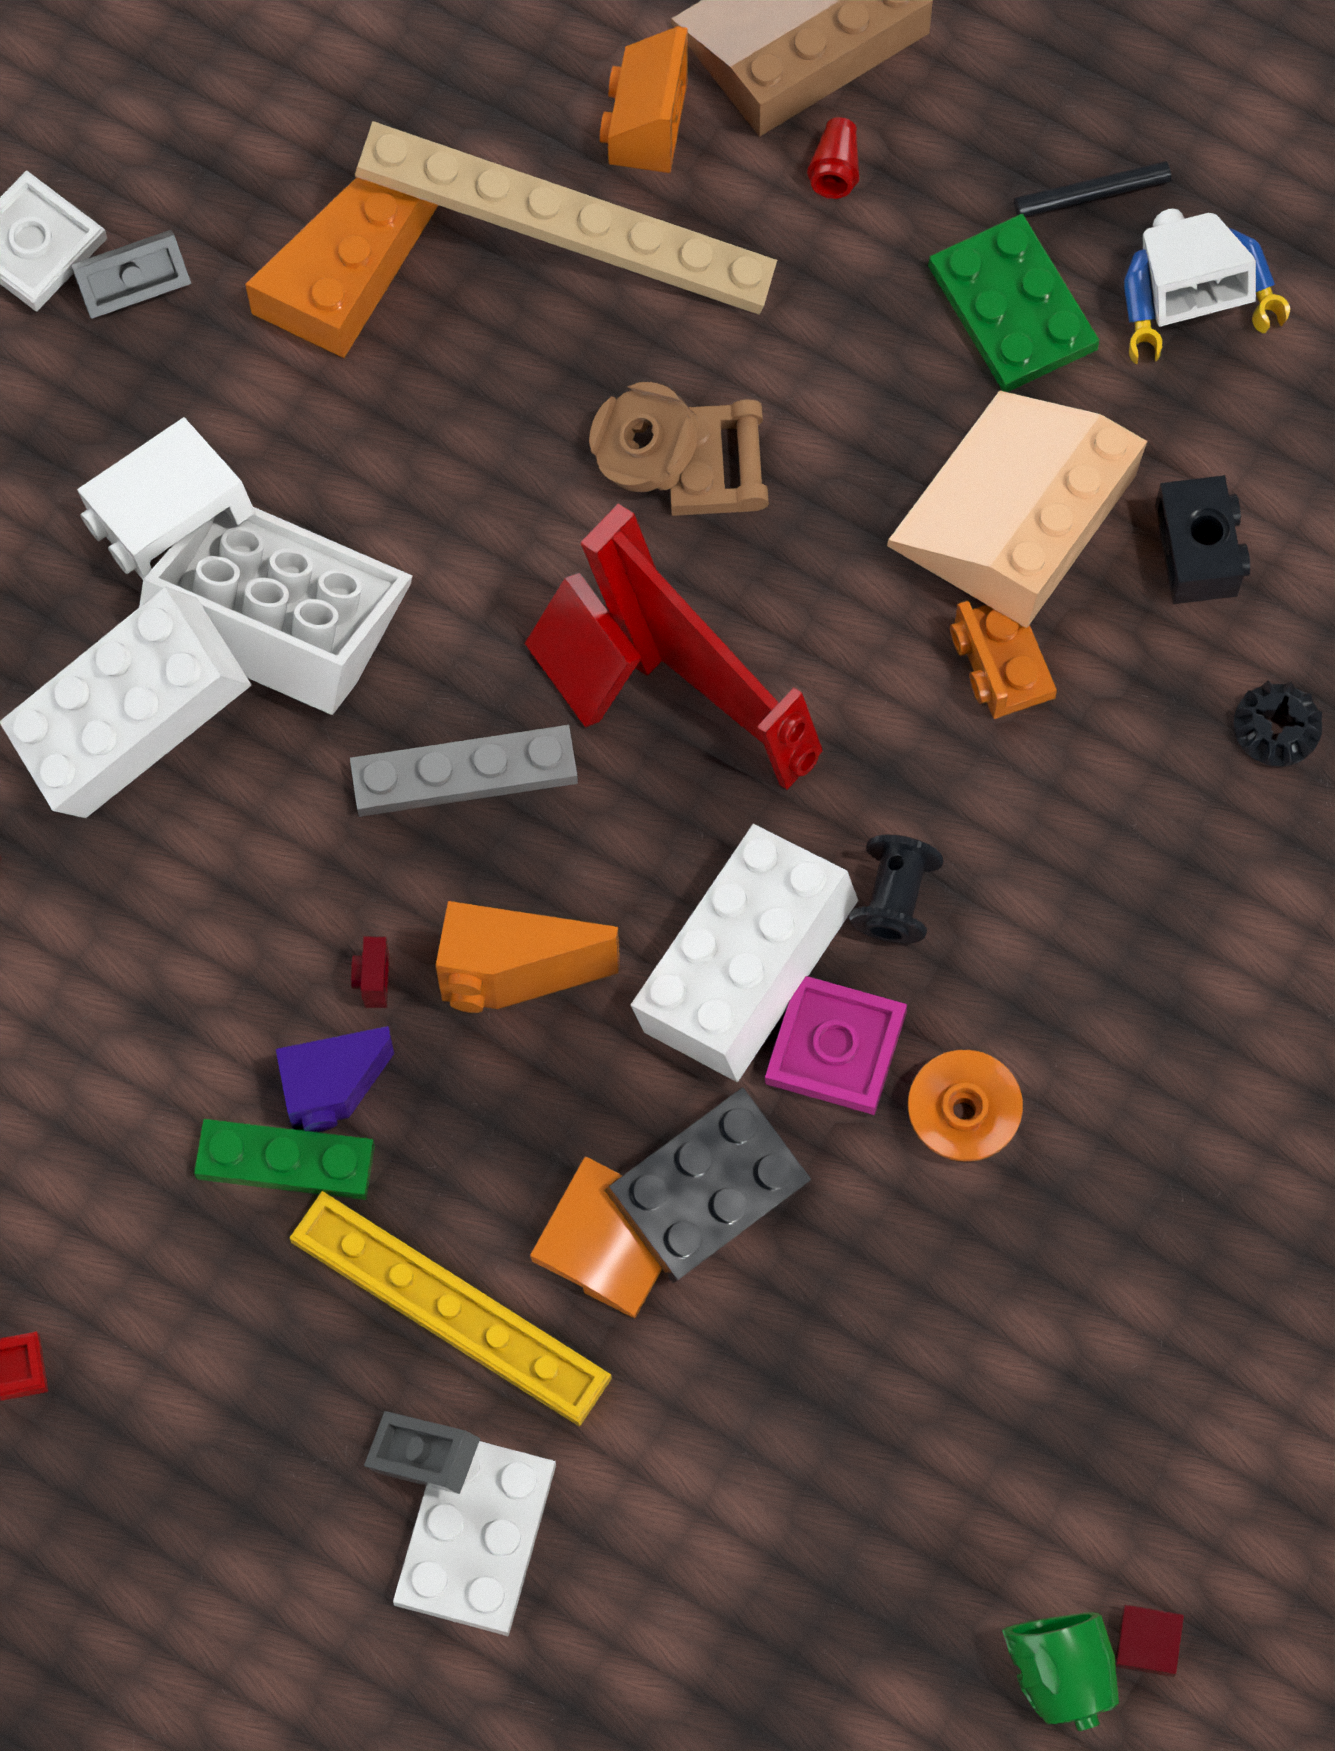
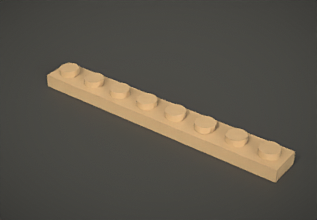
[355,121,777,314]

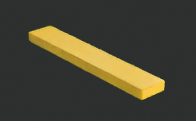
[290,1191,612,1427]

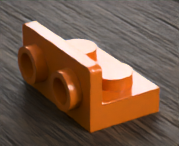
[950,601,1057,719]

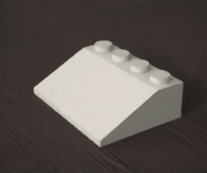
[139,507,412,715]

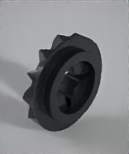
[1234,680,1322,766]

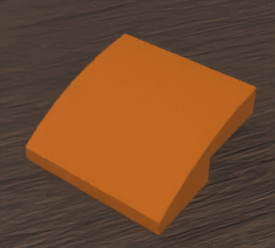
[530,1156,662,1319]

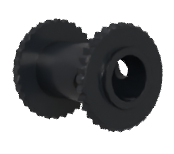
[849,834,944,944]

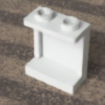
[77,417,255,580]

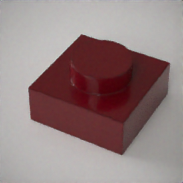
[351,936,390,1008]

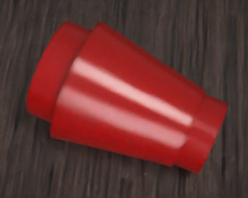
[807,117,860,199]

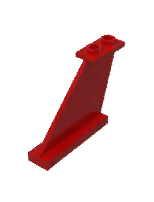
[580,504,823,790]

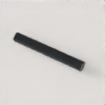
[1014,161,1171,217]

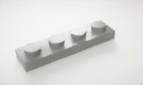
[350,725,578,817]

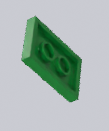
[928,213,1100,392]

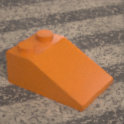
[436,901,620,1013]

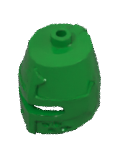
[1002,1612,1119,1731]

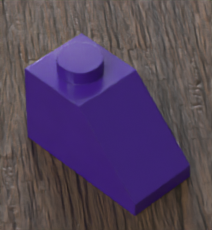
[276,1026,394,1132]

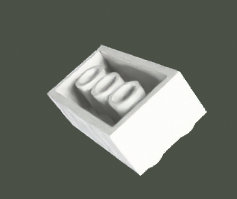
[0,587,252,818]
[631,824,858,1082]

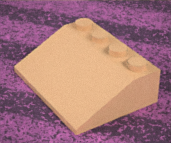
[887,391,1147,628]

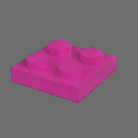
[765,976,907,1115]

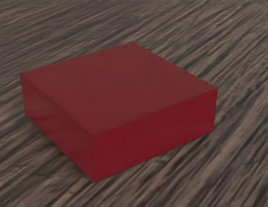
[1115,1605,1184,1677]

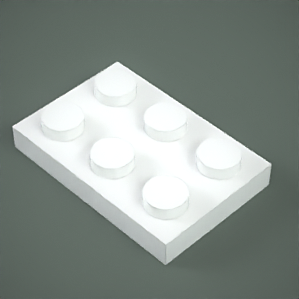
[393,1441,556,1636]

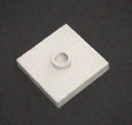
[0,170,107,312]

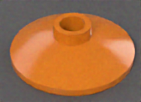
[908,1050,1023,1162]

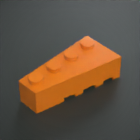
[245,177,439,358]

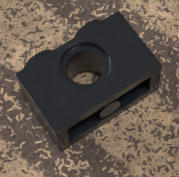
[1155,475,1250,604]

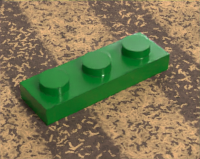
[194,1119,375,1200]

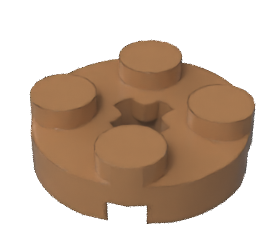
[589,382,699,492]

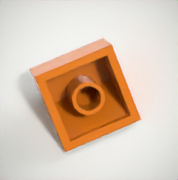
[600,26,688,173]

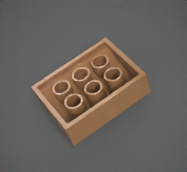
[671,0,933,137]

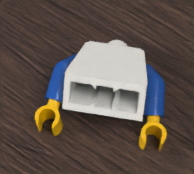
[1124,209,1290,364]

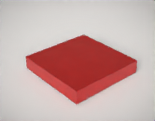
[525,573,642,728]

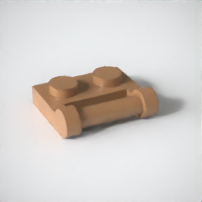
[670,400,769,516]

